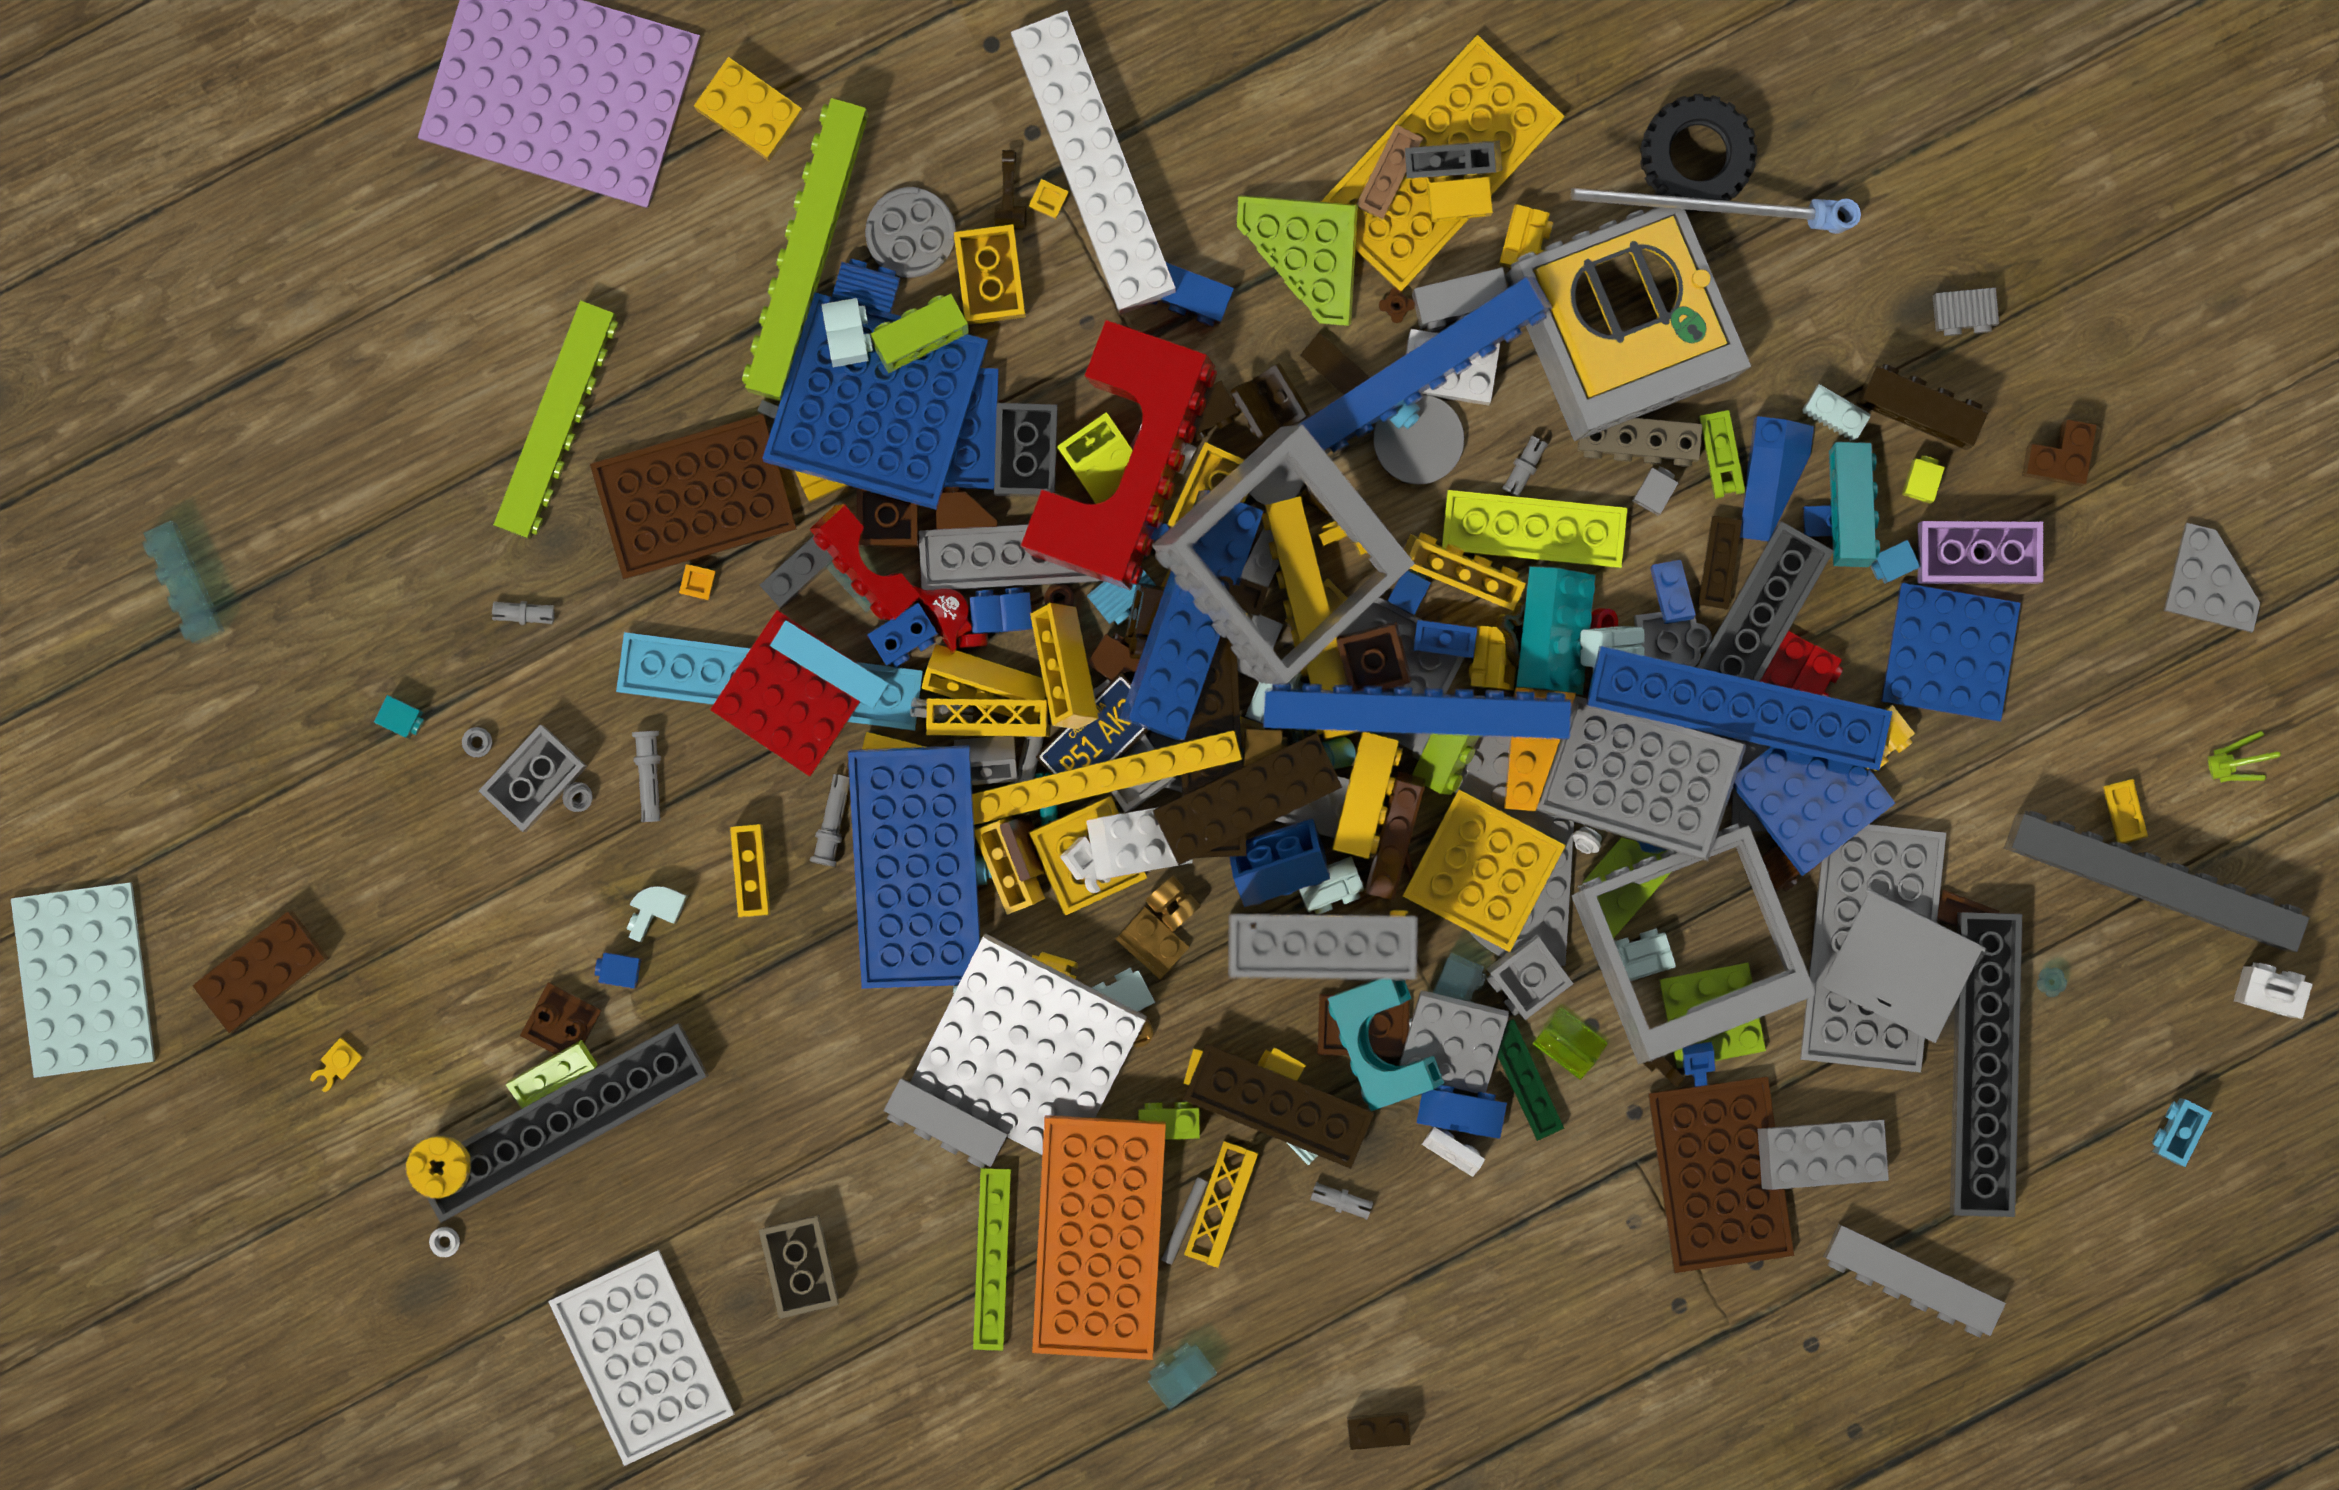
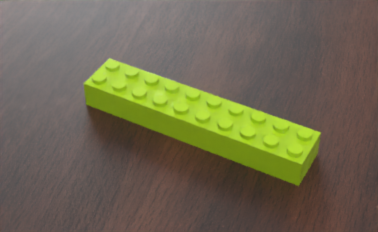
[742,98,869,401]

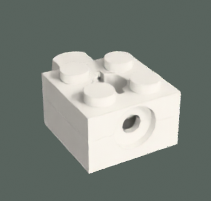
[2234,962,2312,1019]

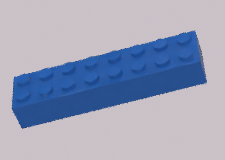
[1119,490,1263,740]

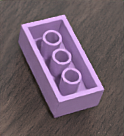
[1918,521,2043,584]

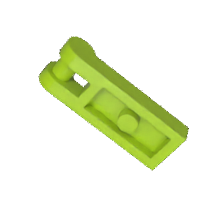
[1699,410,1745,499]

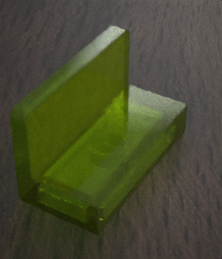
[1533,1008,1608,1080]

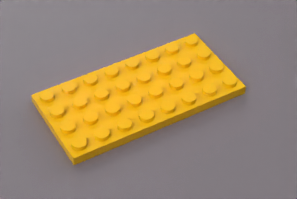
[1321,35,1565,292]

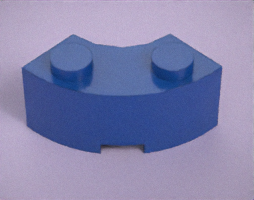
[1416,1085,1507,1139]

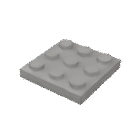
[1399,990,1509,1093]

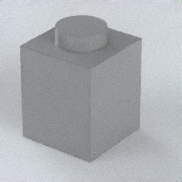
[1632,467,1678,516]

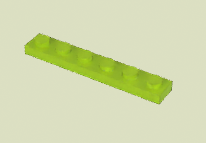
[973,1168,1011,1351]

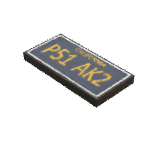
[1036,673,1150,801]

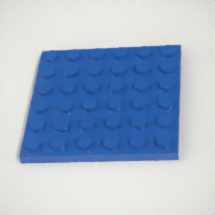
[762,293,988,510]

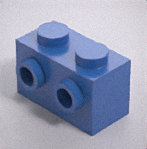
[868,603,939,668]

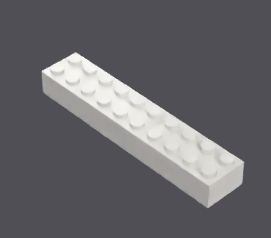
[1011,11,1176,315]

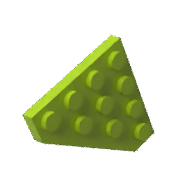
[1237,195,1358,326]

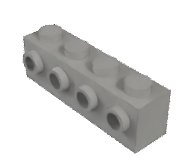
[884,1078,1008,1169]

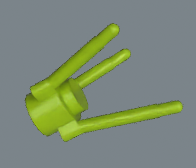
[2208,731,2281,783]

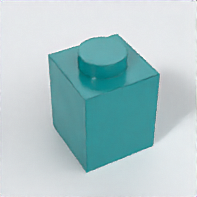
[374,695,424,739]

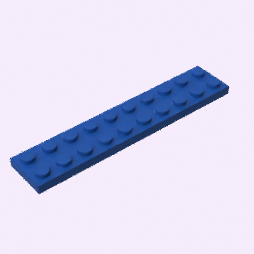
[1586,646,1892,770]

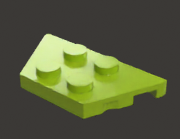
[1582,837,1671,939]

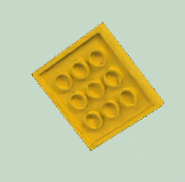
[1403,789,1566,952]

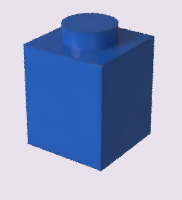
[1387,569,1431,615]
[595,953,642,989]

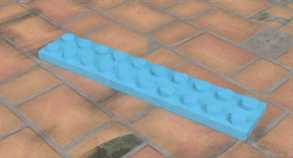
[616,632,923,731]

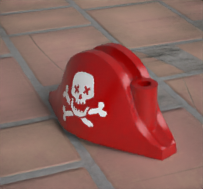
[913,586,972,654]

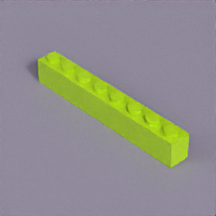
[494,300,619,539]

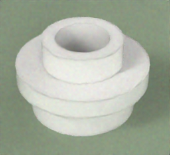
[1572,827,1602,854]
[429,1227,460,1257]

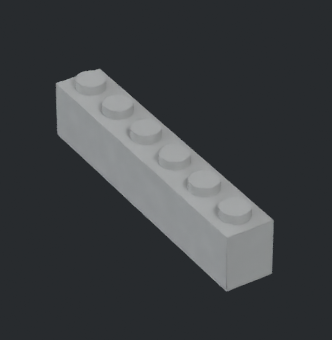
[1823,1224,2006,1338]

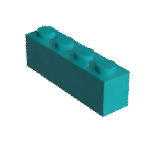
[1829,442,1880,567]

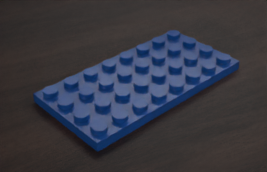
[848,746,980,989]

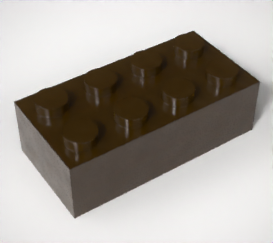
[1856,364,1988,450]

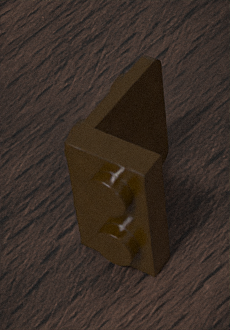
[1231,363,1311,441]

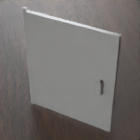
[1822,889,1986,1043]

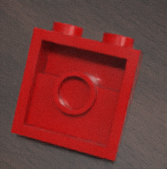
[1759,631,1844,697]

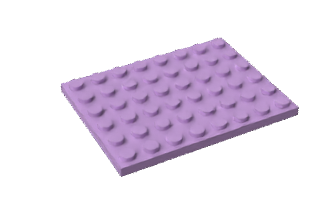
[418,0,701,208]

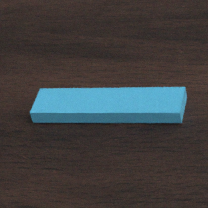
[770,620,889,709]

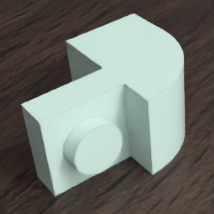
[627,887,688,942]

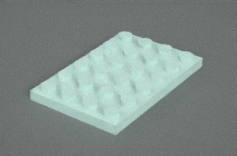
[11,882,155,1078]

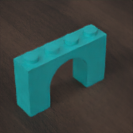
[1327,979,1444,1111]

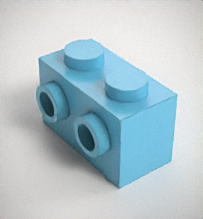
[2152,1098,2212,1167]

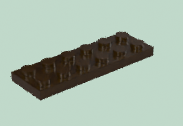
[1152,733,1343,866]
[1183,1044,1374,1169]

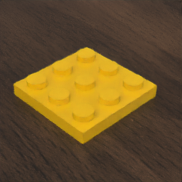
[1028,795,1147,915]

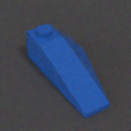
[1740,416,1814,542]

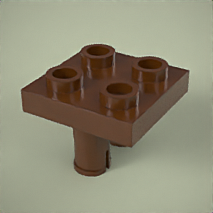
[520,982,602,1054]

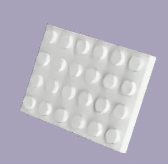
[548,1250,735,1466]

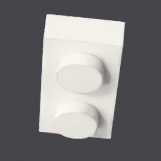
[1422,1127,1485,1177]

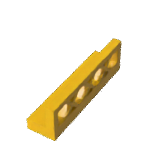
[926,699,1051,737]
[1184,1141,1258,1268]

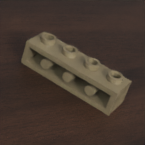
[1577,418,1702,467]

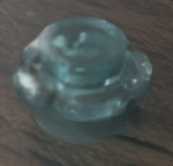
[2037,968,2067,997]

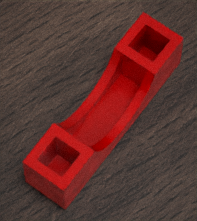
[809,504,920,620]

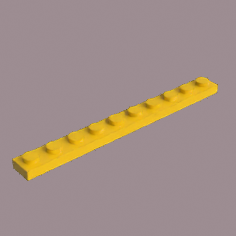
[972,730,1242,825]

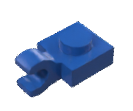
[1682,1042,1715,1087]

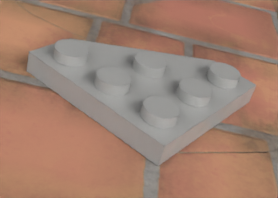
[2164,523,2260,632]

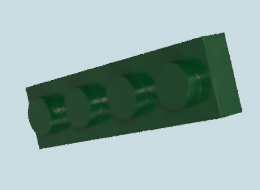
[1497,1019,1565,1141]

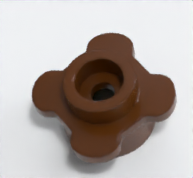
[1379,287,1415,323]

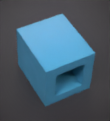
[1870,540,1920,584]

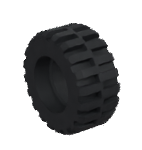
[1640,94,1757,212]

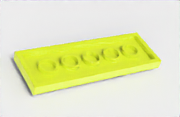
[1442,490,1627,568]

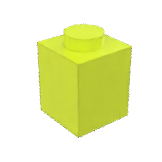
[1902,455,1945,504]

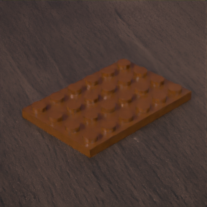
[590,414,797,580]
[1648,1076,1794,1273]

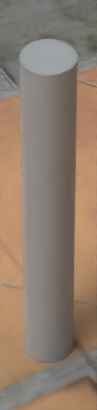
[1161,1177,1208,1265]

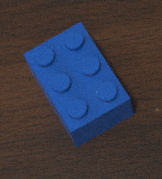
[1229,818,1331,907]

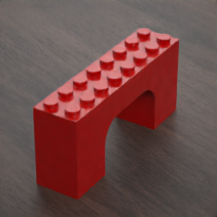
[1021,320,1217,591]

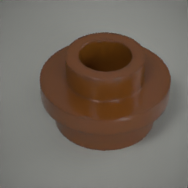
[1044,584,1074,606]

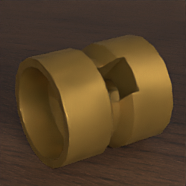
[1145,875,1201,932]

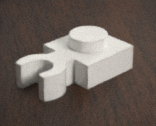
[1060,837,1111,893]

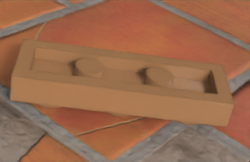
[1356,125,1423,220]

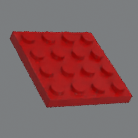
[710,610,865,777]

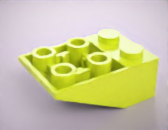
[1057,412,1132,504]

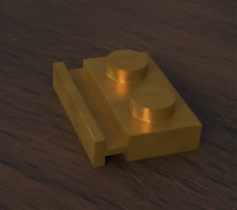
[1116,907,1189,980]

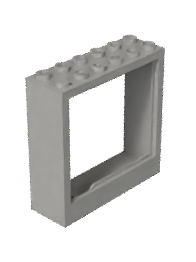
[1152,425,1415,684]
[1572,824,1816,1064]

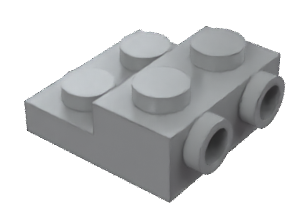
[1486,935,1573,1020]

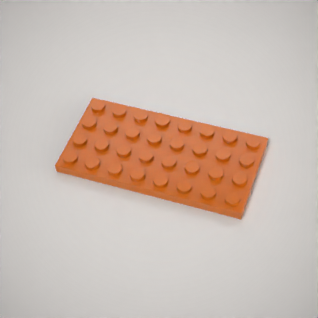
[1032,1115,1166,1360]

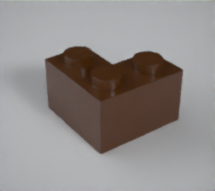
[2022,420,2097,487]

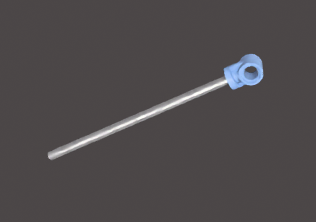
[1571,188,1861,234]

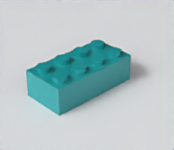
[1517,567,1596,695]

